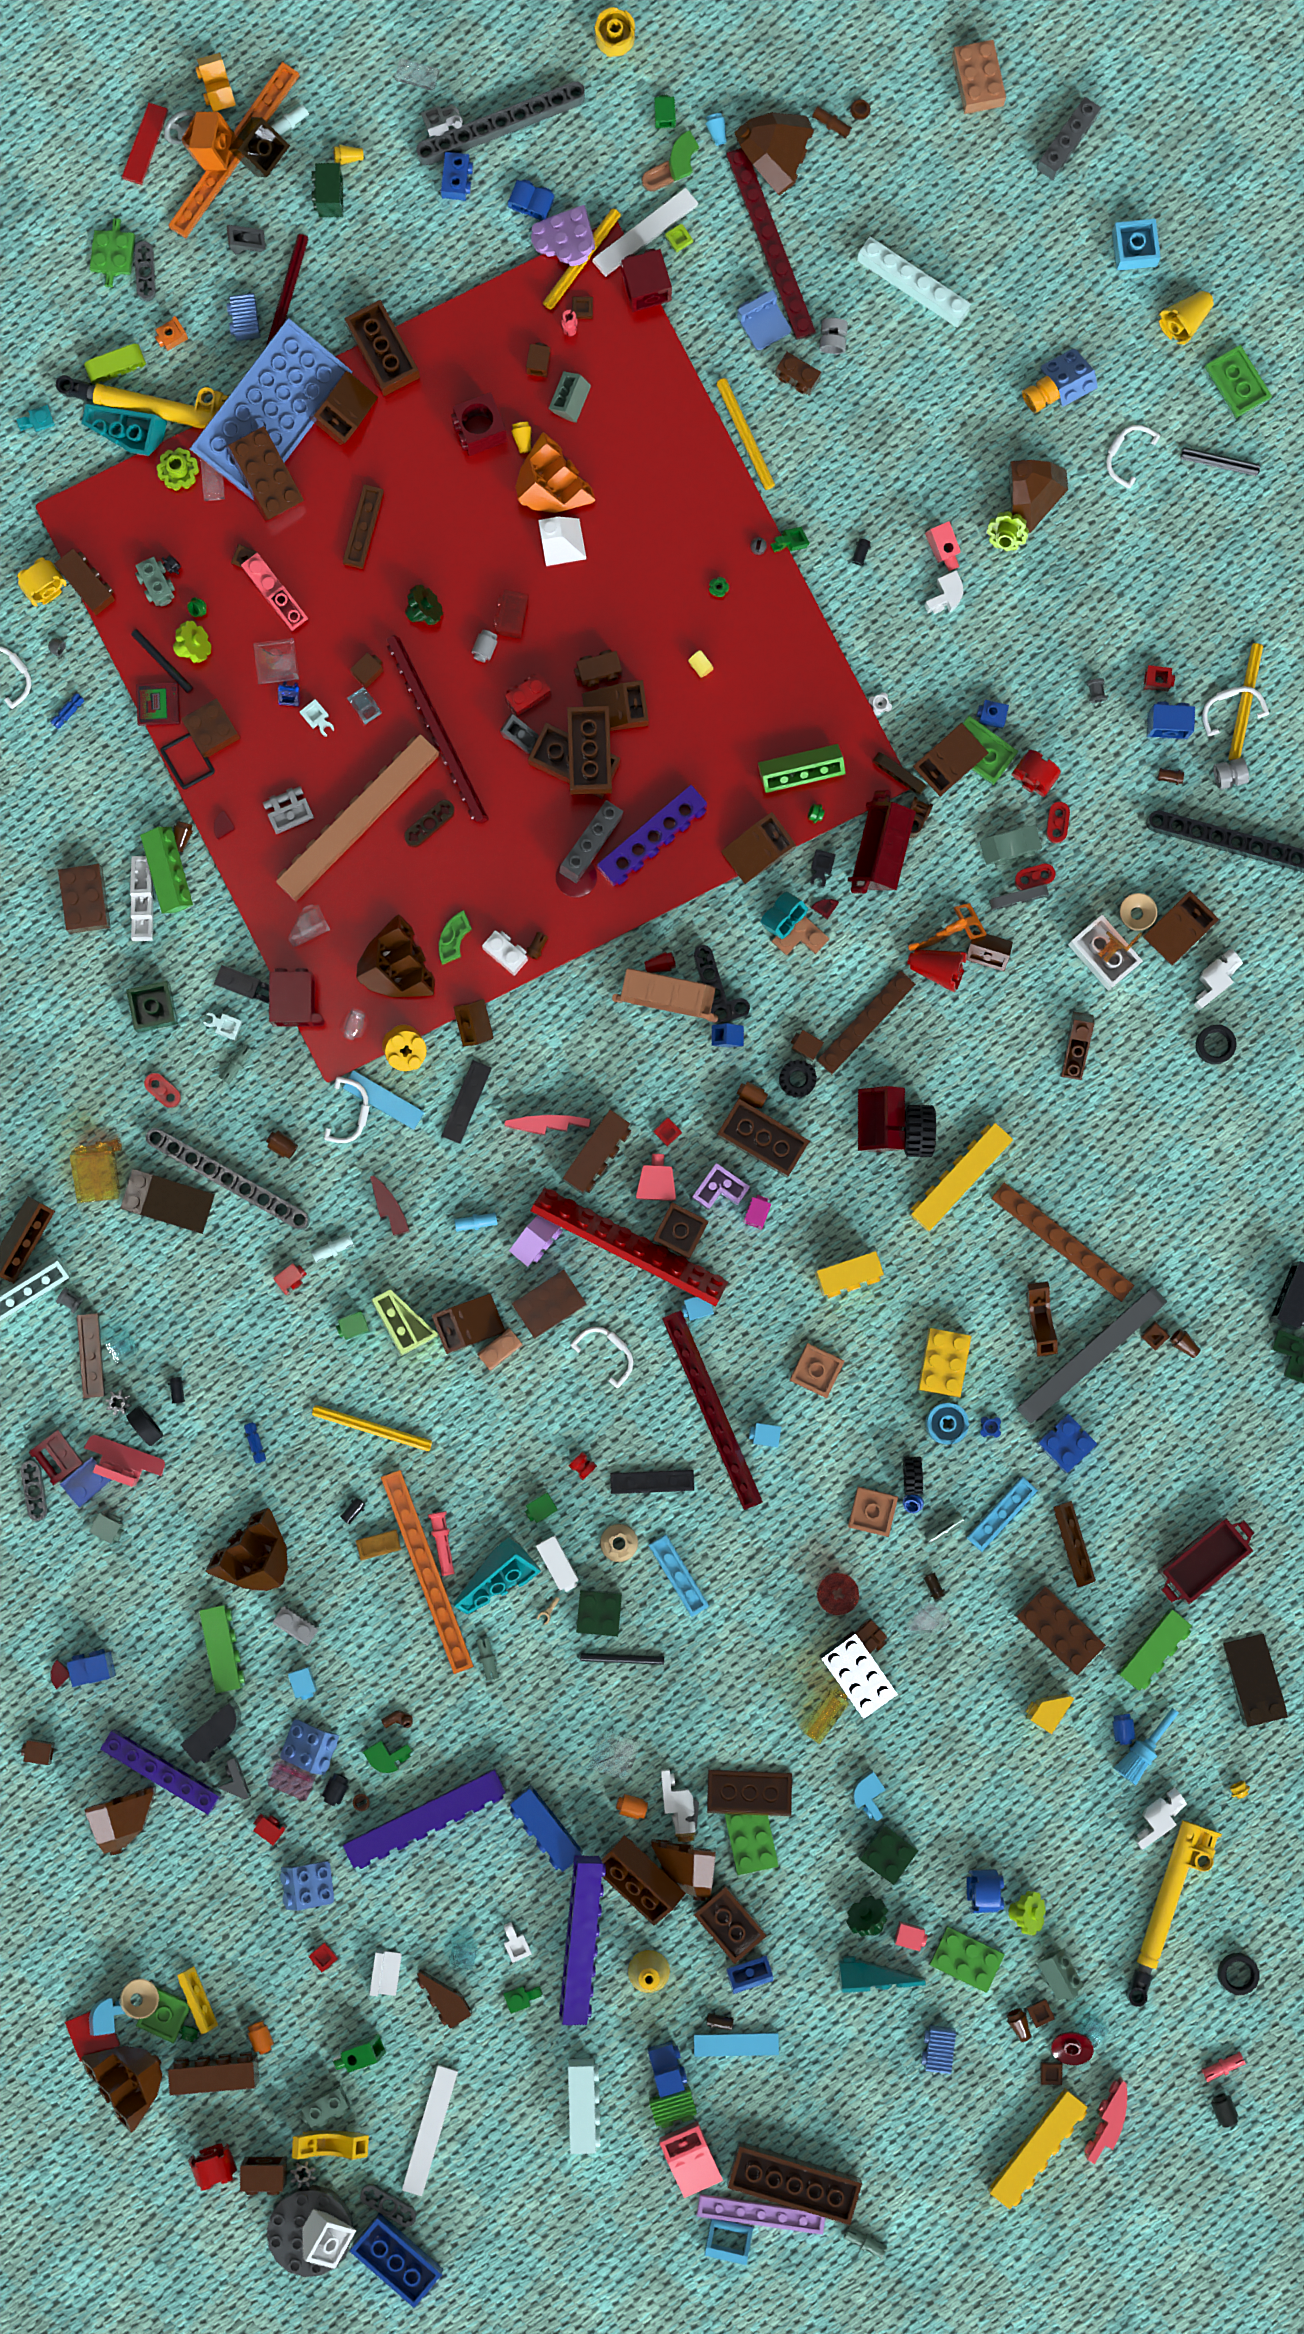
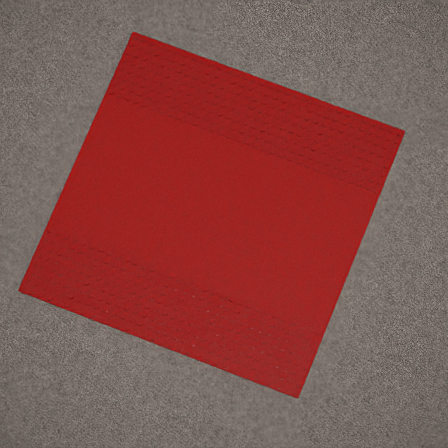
[36,221,909,1083]

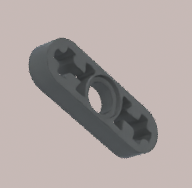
[134,241,156,301]
[989,885,1049,910]
[20,1461,48,1521]
[360,2184,417,2227]

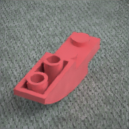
[241,553,308,631]
[1084,2078,1127,2164]

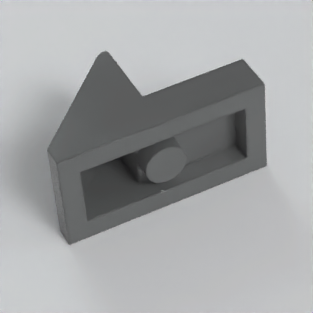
[226,225,266,255]
[500,714,539,754]
[218,1756,251,1800]

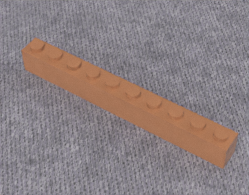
[276,734,439,901]

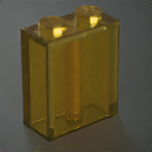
[70,1143,121,1203]
[801,1687,850,1745]

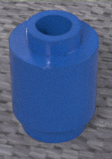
[1112,1714,1136,1745]

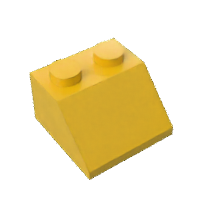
[1025,1693,1075,1734]

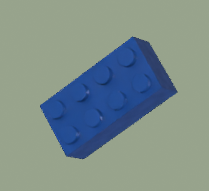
[510,1785,583,1872]
[349,2212,443,2308]

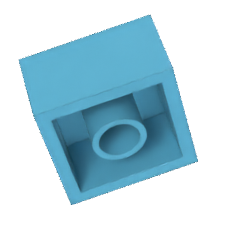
[1112,219,1161,271]

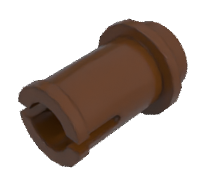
[1158,768,1184,785]
[526,932,549,960]

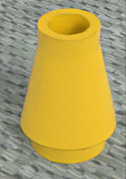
[333,144,363,165]
[511,422,531,454]

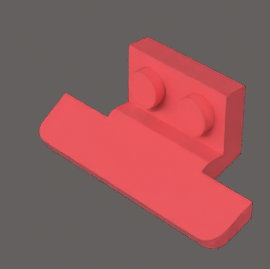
[84,1435,165,1487]

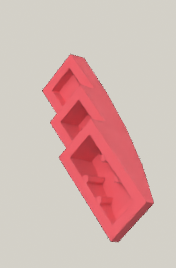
[504,1115,591,1136]

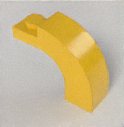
[292,2130,369,2160]

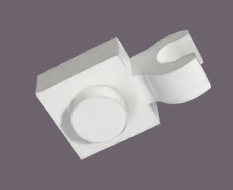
[504,1922,532,1963]

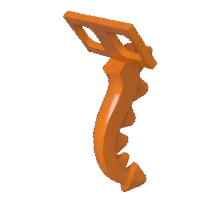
[908,903,987,951]

